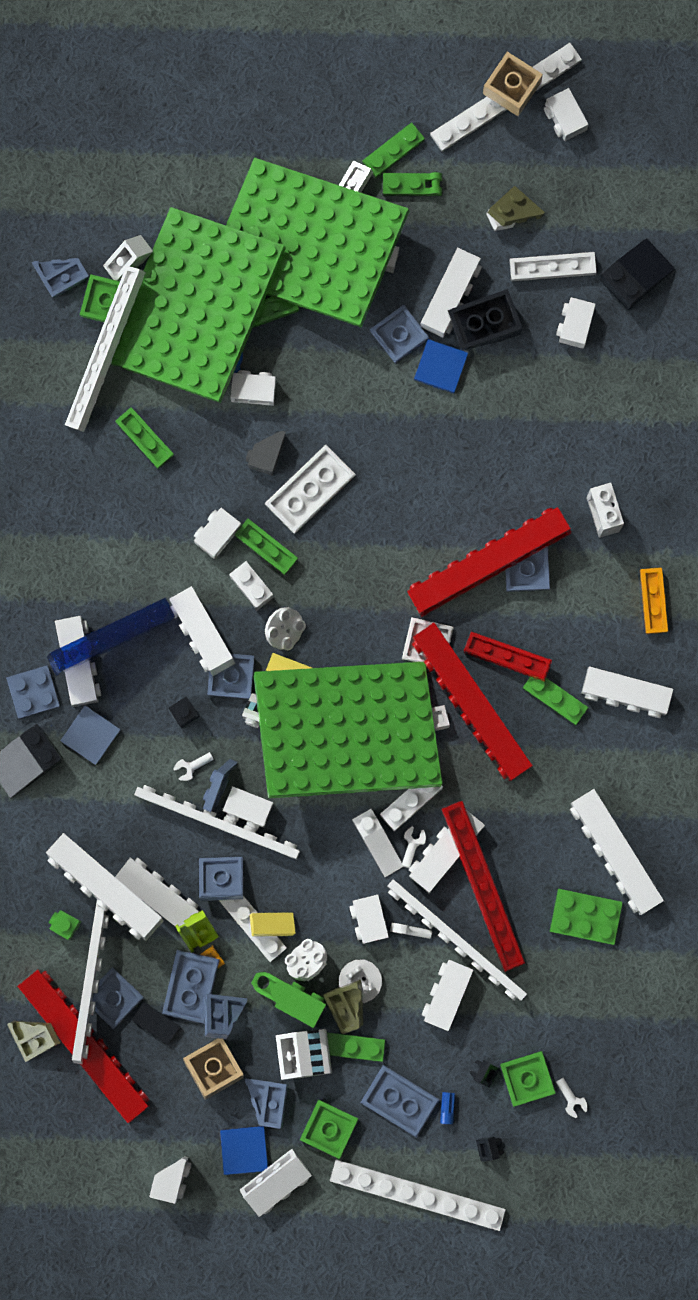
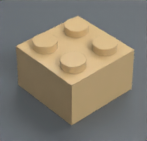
[483,52,543,116]
[183,1038,243,1100]

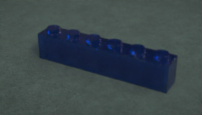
[47,597,175,676]

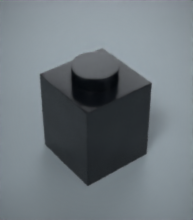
[168,696,199,728]

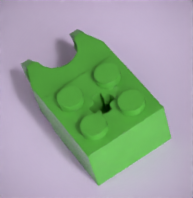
[251,972,327,1028]

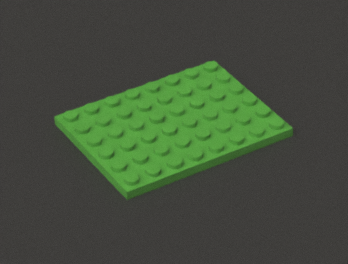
[226,158,410,328]
[111,207,286,403]
[254,662,442,799]

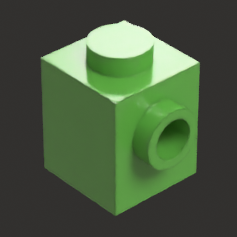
[49,910,82,940]

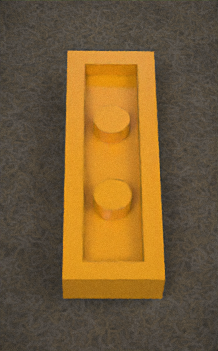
[640,568,668,634]

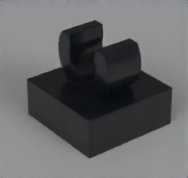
[470,1060,500,1088]
[476,1137,504,1162]

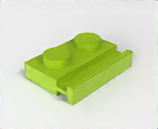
[175,910,219,953]

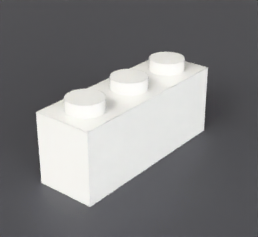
[380,785,443,832]
[422,960,473,1031]
[240,1149,312,1217]

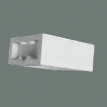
[586,483,624,538]

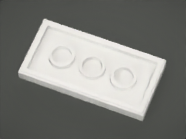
[265,445,356,534]

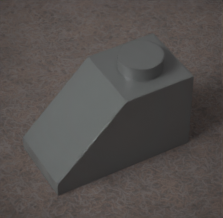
[246,431,286,476]

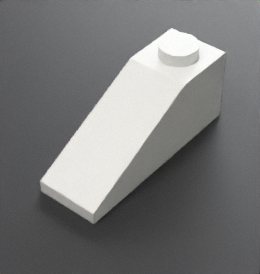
[352,809,404,877]

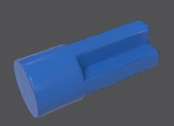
[440,1092,455,1124]

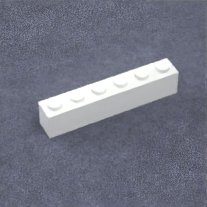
[570,789,664,915]
[46,833,163,941]

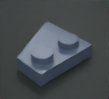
[32,258,89,299]
[203,759,238,812]
[204,994,247,1039]

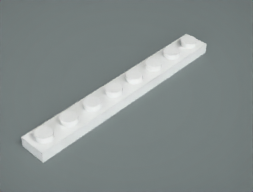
[430,43,582,152]
[65,266,145,432]
[134,785,300,860]
[387,880,526,1001]
[72,899,109,1064]
[330,1159,506,1231]

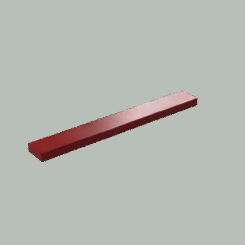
[441,801,525,972]

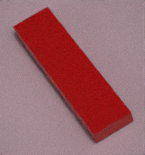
[464,632,552,682]

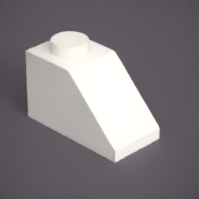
[103,235,153,281]

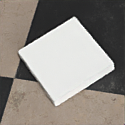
[402,617,453,662]

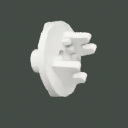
[265,607,306,650]
[285,939,327,981]
[339,960,382,1003]

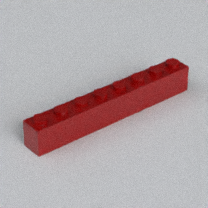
[407,507,572,617]
[411,623,533,781]
[17,969,150,1123]

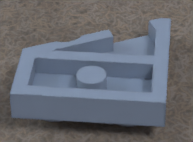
[245,1078,288,1129]

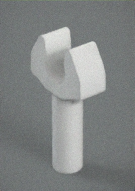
[174,752,214,781]
[402,826,426,868]
[390,923,432,939]
[556,1078,587,1118]

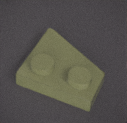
[487,186,545,227]

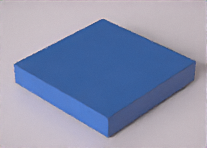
[414,339,468,393]
[220,1126,268,1175]

